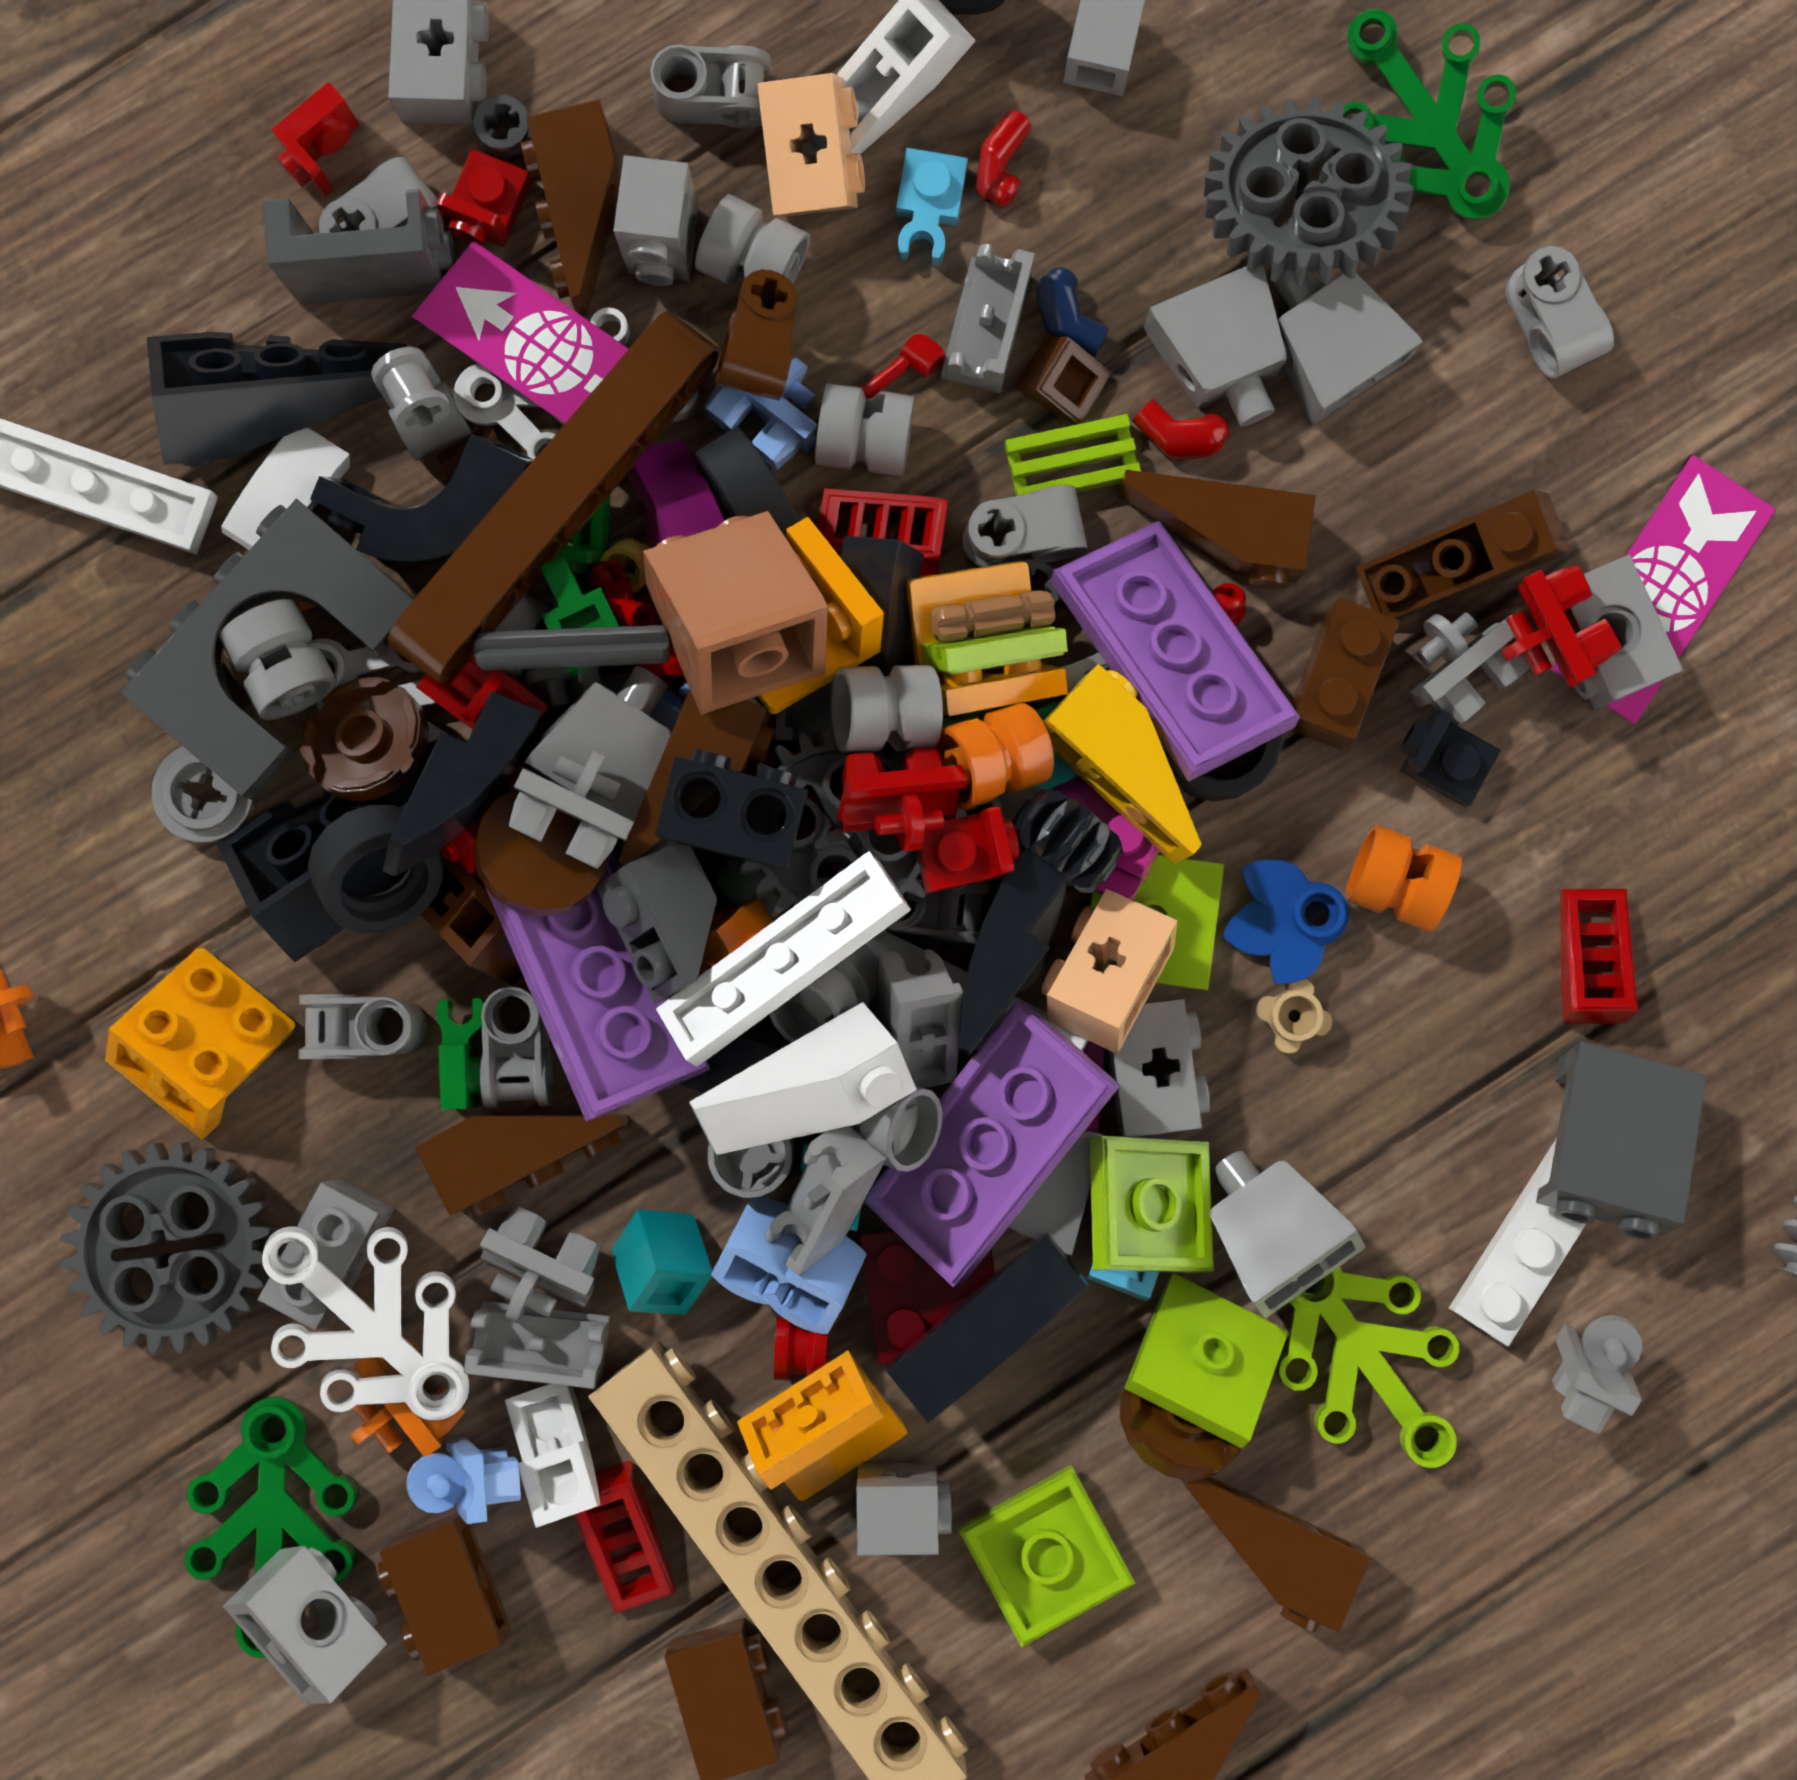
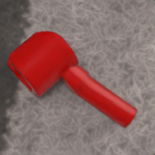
[860,334,945,399]

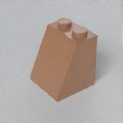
[643,511,828,715]

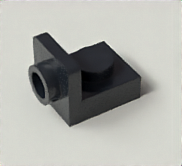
[1399,709,1501,808]

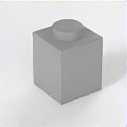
[1063,0,1145,96]

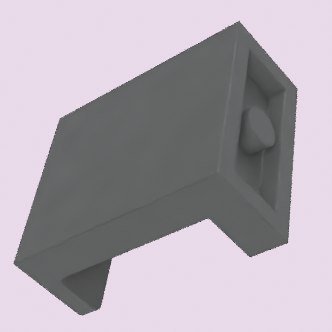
[263,189,456,305]
[1536,1041,1707,1241]

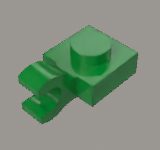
[540,555,620,678]
[436,998,486,1110]

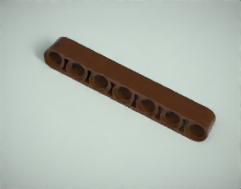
[387,311,721,685]

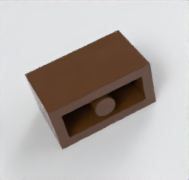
[1290,598,1400,750]
[378,1513,512,1677]
[664,1617,789,1780]

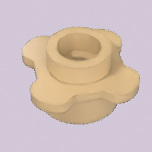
[1256,979,1332,1053]

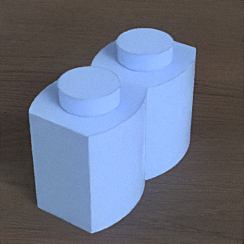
[711,1196,867,1334]

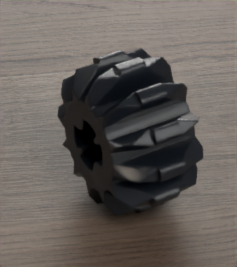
[1013,788,1123,893]

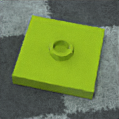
[1089,855,1224,991]
[1089,1136,1214,1273]
[1124,1273,1289,1449]
[958,1464,1136,1648]

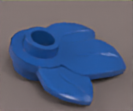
[1223,860,1350,985]

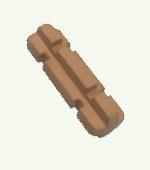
[930,590,1055,643]

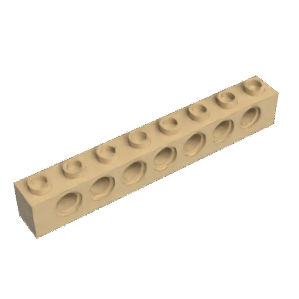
[588,1341,969,1780]

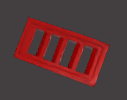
[818,488,948,570]
[1560,889,1638,1024]
[574,1461,676,1614]

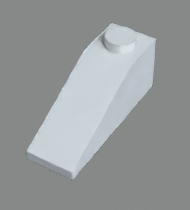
[802,0,976,163]
[689,1002,917,1155]

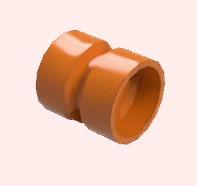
[936,703,1054,809]
[1345,824,1462,933]

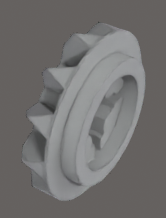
[152,746,254,843]

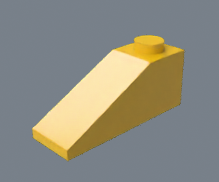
[1043,664,1202,864]

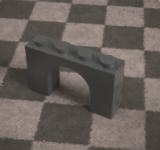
[120,498,414,800]

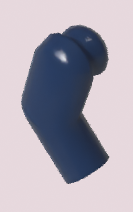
[1036,267,1110,357]

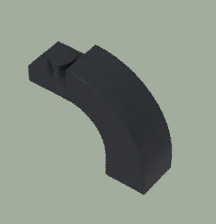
[310,435,534,563]

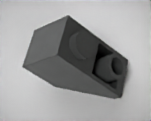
[596,843,717,1004]

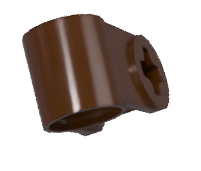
[716,269,798,401]

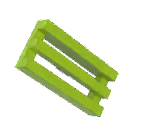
[1004,414,1141,496]
[921,626,1068,675]

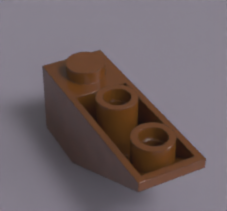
[521,99,621,316]
[1355,490,1571,619]
[415,1114,631,1219]
[1084,1669,1261,1780]

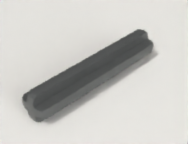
[474,625,671,670]

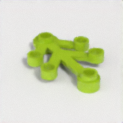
[1276,1266,1460,1468]

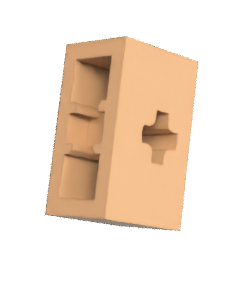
[757,73,865,217]
[1042,889,1177,1054]

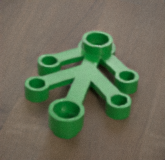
[1343,9,1516,220]
[184,1396,360,1658]

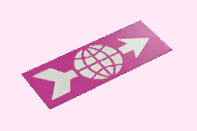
[412,241,628,424]
[1551,454,1776,724]

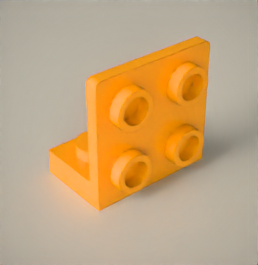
[757,517,884,714]
[906,561,1068,716]
[105,948,295,1140]
[737,1350,907,1501]

